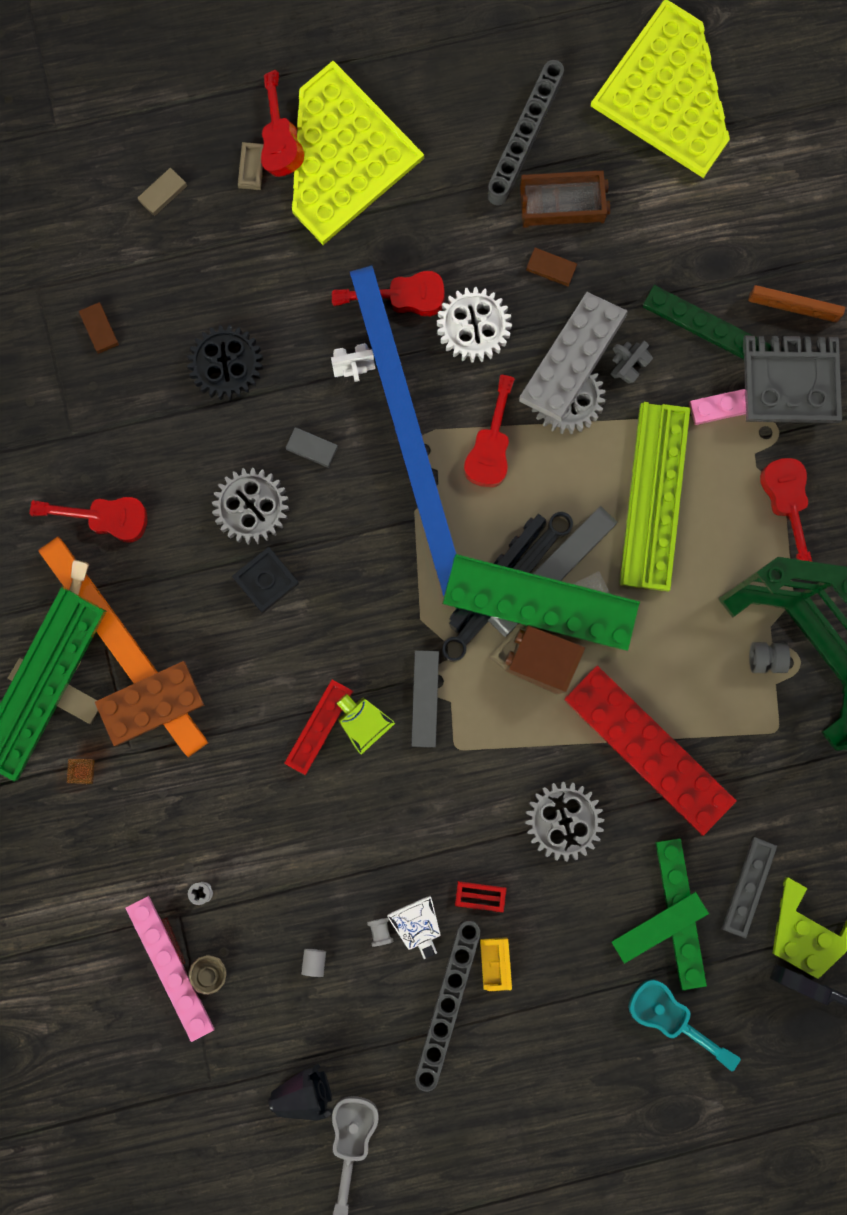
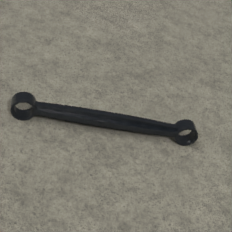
[442,512,573,662]

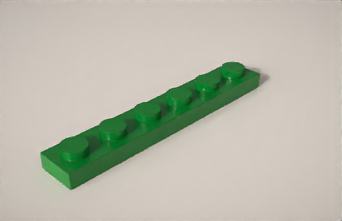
[655,838,707,990]

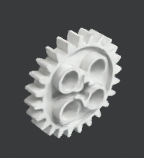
[437,287,512,362]

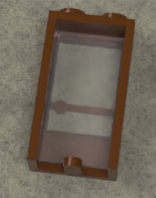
[520,170,610,228]

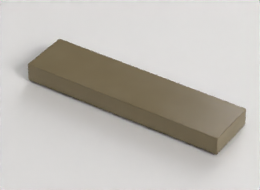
[7,658,99,725]

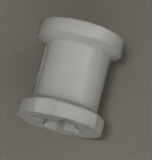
[188,882,213,905]
[367,917,394,947]

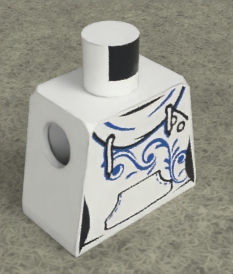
[387,896,440,959]

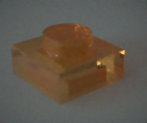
[67,759,95,784]

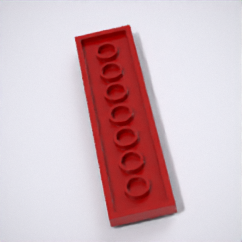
[564,665,736,836]

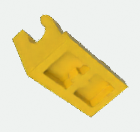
[480,937,512,991]

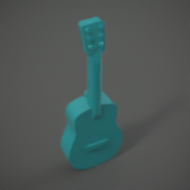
[628,979,741,1071]

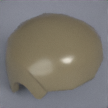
[189,955,227,995]

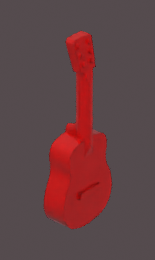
[261,70,304,177]
[332,271,445,316]
[464,375,515,487]
[760,458,812,562]
[29,497,147,543]

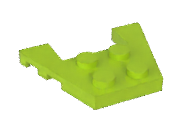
[772,877,847,979]

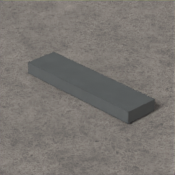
[412,651,439,748]
[721,837,777,938]

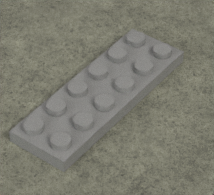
[519,292,628,422]

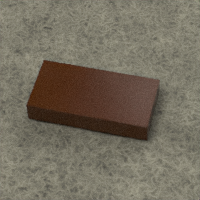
[526,248,577,287]
[79,302,119,354]

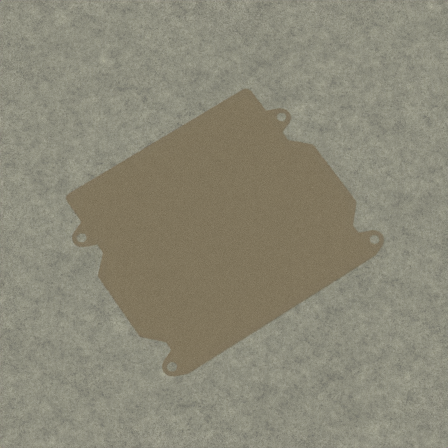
[414,414,801,750]

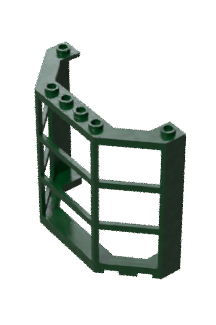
[719,557,847,751]

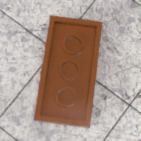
[95,661,205,747]

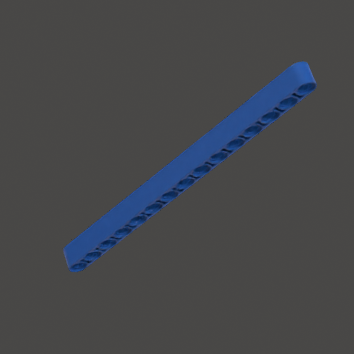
[350,265,456,596]

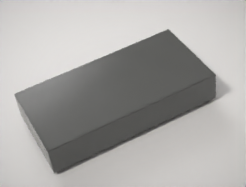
[286,427,338,468]

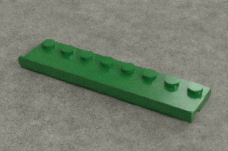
[442,554,640,651]
[0,587,107,782]

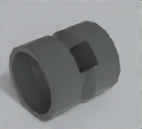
[749,642,790,673]

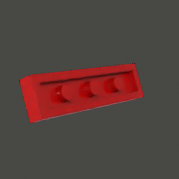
[284,680,353,776]

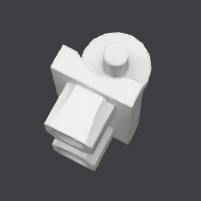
[331,343,375,382]

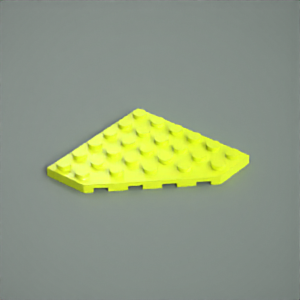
[591,0,730,178]
[292,61,424,245]

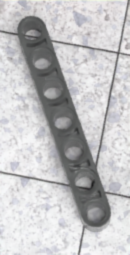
[487,60,564,205]
[488,506,618,637]
[415,920,480,1092]

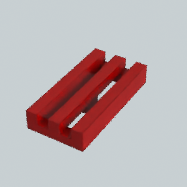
[455,881,506,912]

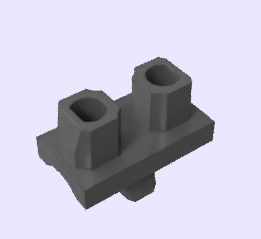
[610,341,653,384]

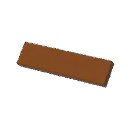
[748,285,845,322]

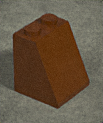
[504,626,585,695]

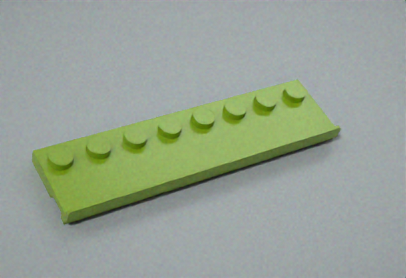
[619,402,690,592]

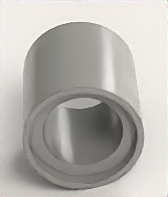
[301,949,326,977]

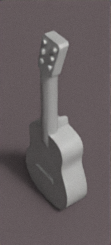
[332,1096,379,1215]

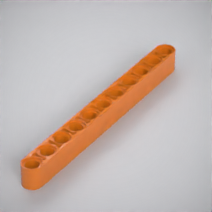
[38,536,208,758]

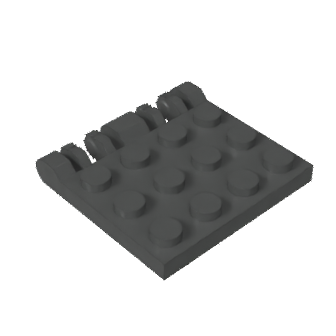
[743,335,842,423]

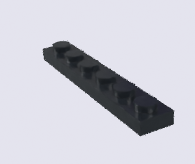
[449,514,546,634]

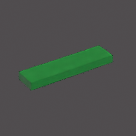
[612,892,709,964]

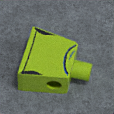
[336,694,395,754]

